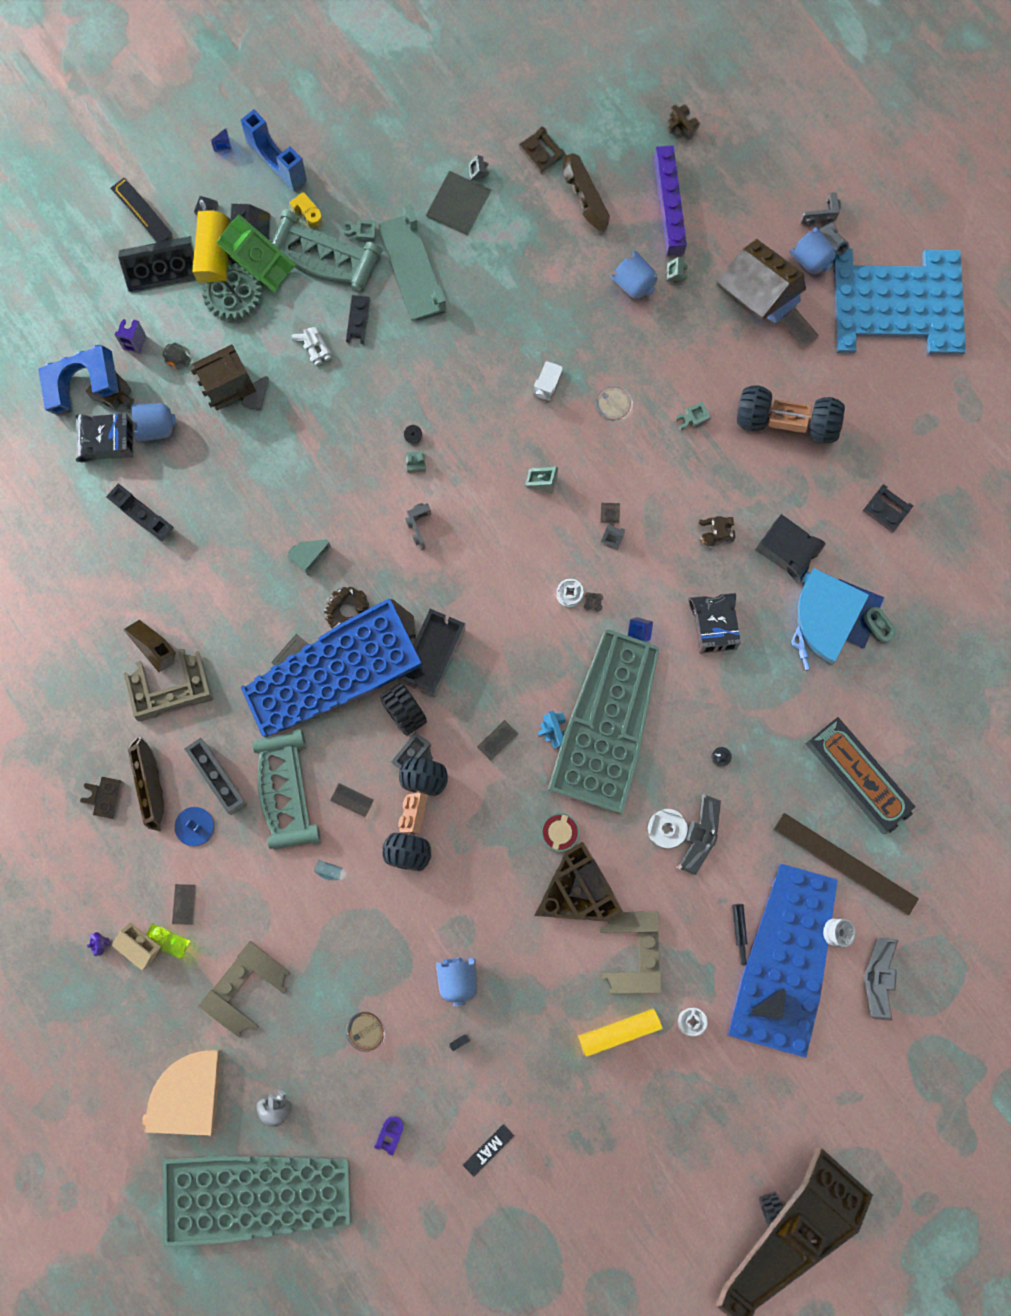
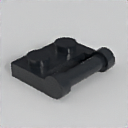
[863,484,914,533]

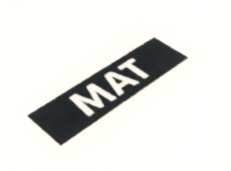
[463,1124,514,1177]

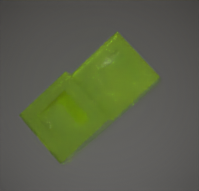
[146,923,190,959]

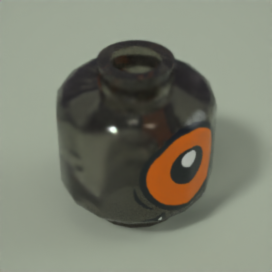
[162,342,192,370]

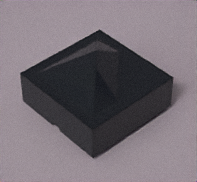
[194,196,218,215]

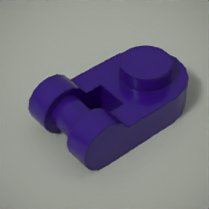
[374,1116,404,1156]

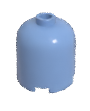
[789,227,836,274]
[611,251,657,299]
[132,403,176,442]
[436,957,477,1006]

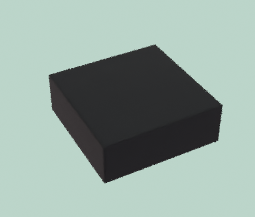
[449,1034,470,1052]

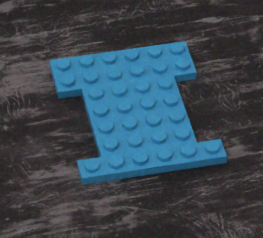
[833,249,966,355]

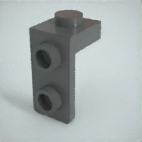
[800,192,841,225]
[405,503,431,550]

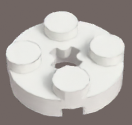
[648,809,688,849]

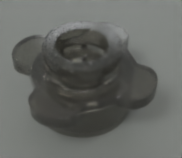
[584,592,603,612]

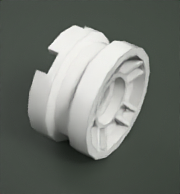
[557,579,584,608]
[824,918,855,947]
[678,1008,707,1037]

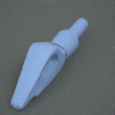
[792,626,810,670]

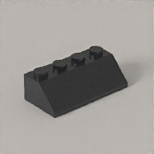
[118,236,196,292]

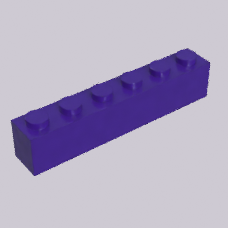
[654,145,687,256]

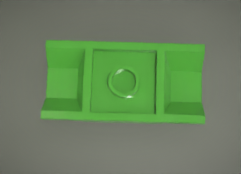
[216,214,296,293]

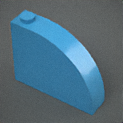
[797,568,869,665]

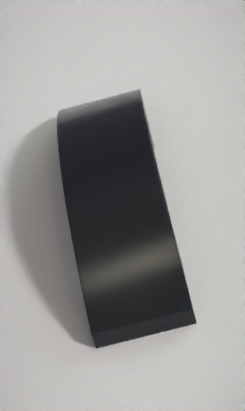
[106,483,174,542]

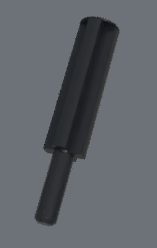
[732,904,748,965]

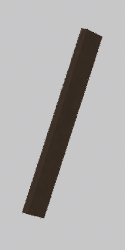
[773,813,919,915]

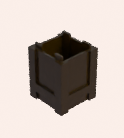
[191,344,256,411]

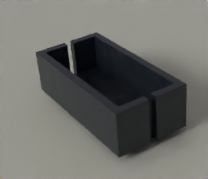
[399,609,465,697]

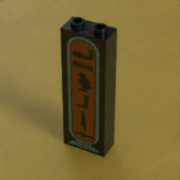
[805,717,916,833]

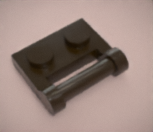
[519,126,566,174]

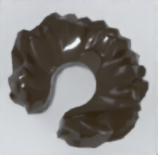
[323,586,370,629]

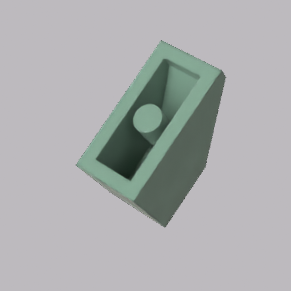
[287,539,331,575]

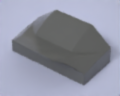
[391,731,433,769]

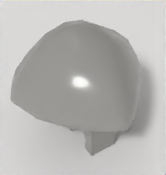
[257,1090,291,1127]

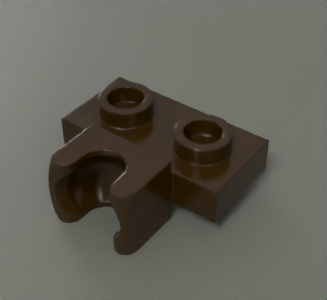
[80,777,121,819]

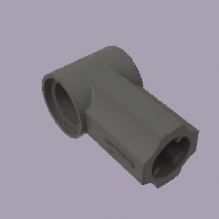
[819,223,849,256]

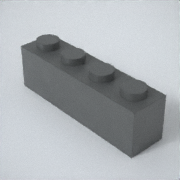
[184,738,247,815]

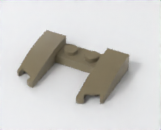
[124,649,213,722]
[600,912,661,993]
[198,941,290,1037]

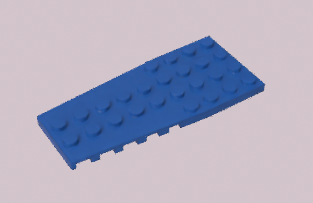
[241,598,423,738]
[727,864,838,1058]

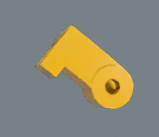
[289,192,322,229]

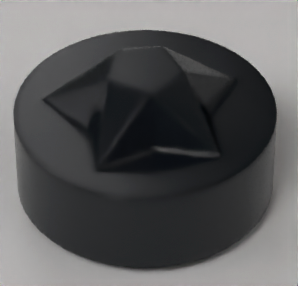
[403,425,422,444]
[711,747,732,767]

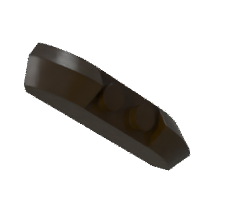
[563,153,610,232]
[128,735,166,831]

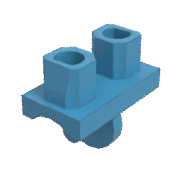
[537,710,566,749]

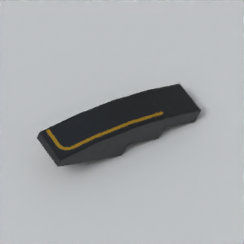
[110,177,172,243]

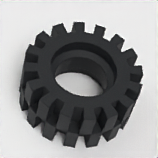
[759,1192,783,1227]

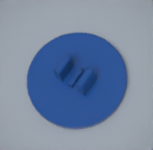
[174,807,214,846]

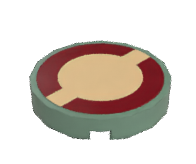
[540,813,580,852]

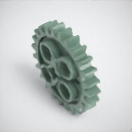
[202,263,262,322]

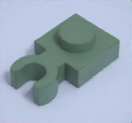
[344,220,376,241]
[675,401,711,430]

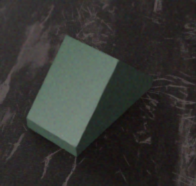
[525,467,559,494]

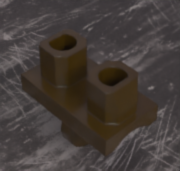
[668,104,700,141]

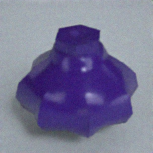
[87,932,110,956]

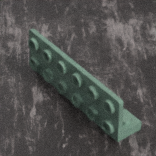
[378,204,446,320]

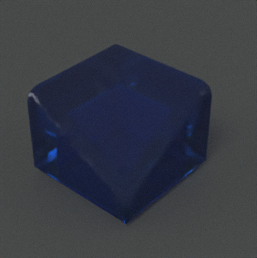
[211,128,232,152]
[628,617,653,642]

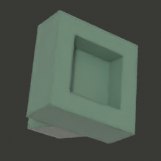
[667,257,688,282]
[405,451,426,473]

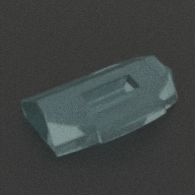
[314,860,343,880]

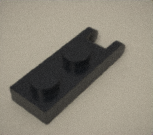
[346,295,371,344]

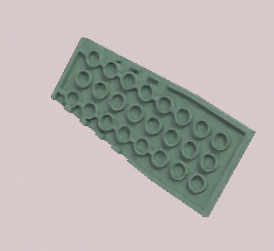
[162,1156,351,1247]

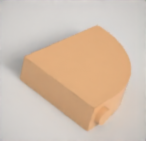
[143,1050,221,1136]

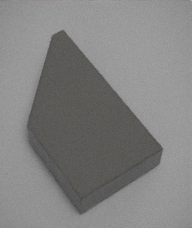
[242,376,269,410]

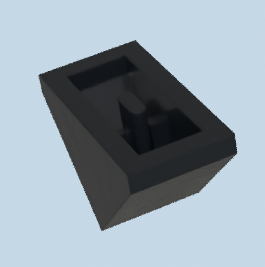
[748,988,786,1020]

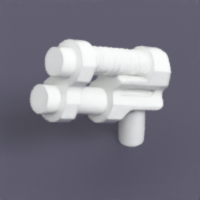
[292,327,332,366]

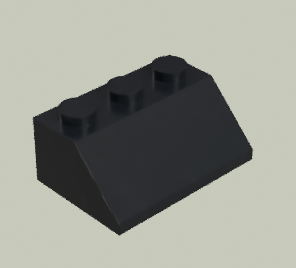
[229,203,271,264]

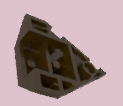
[534,842,623,921]

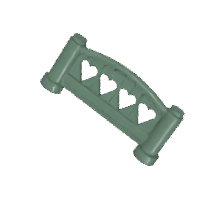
[271,209,383,291]
[252,729,321,850]

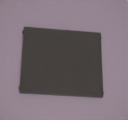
[426,171,491,235]

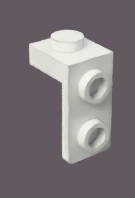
[533,361,563,401]

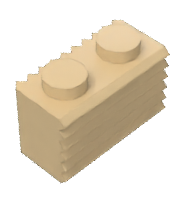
[112,923,161,971]

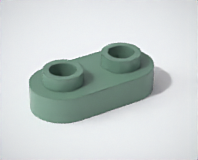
[864,607,896,642]

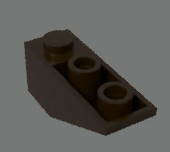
[124,620,176,673]

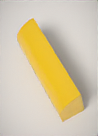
[193,211,230,283]
[577,1009,663,1057]

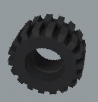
[380,683,427,736]

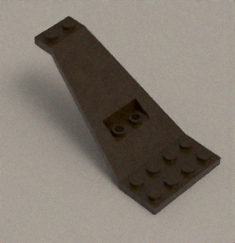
[715,1148,873,1316]

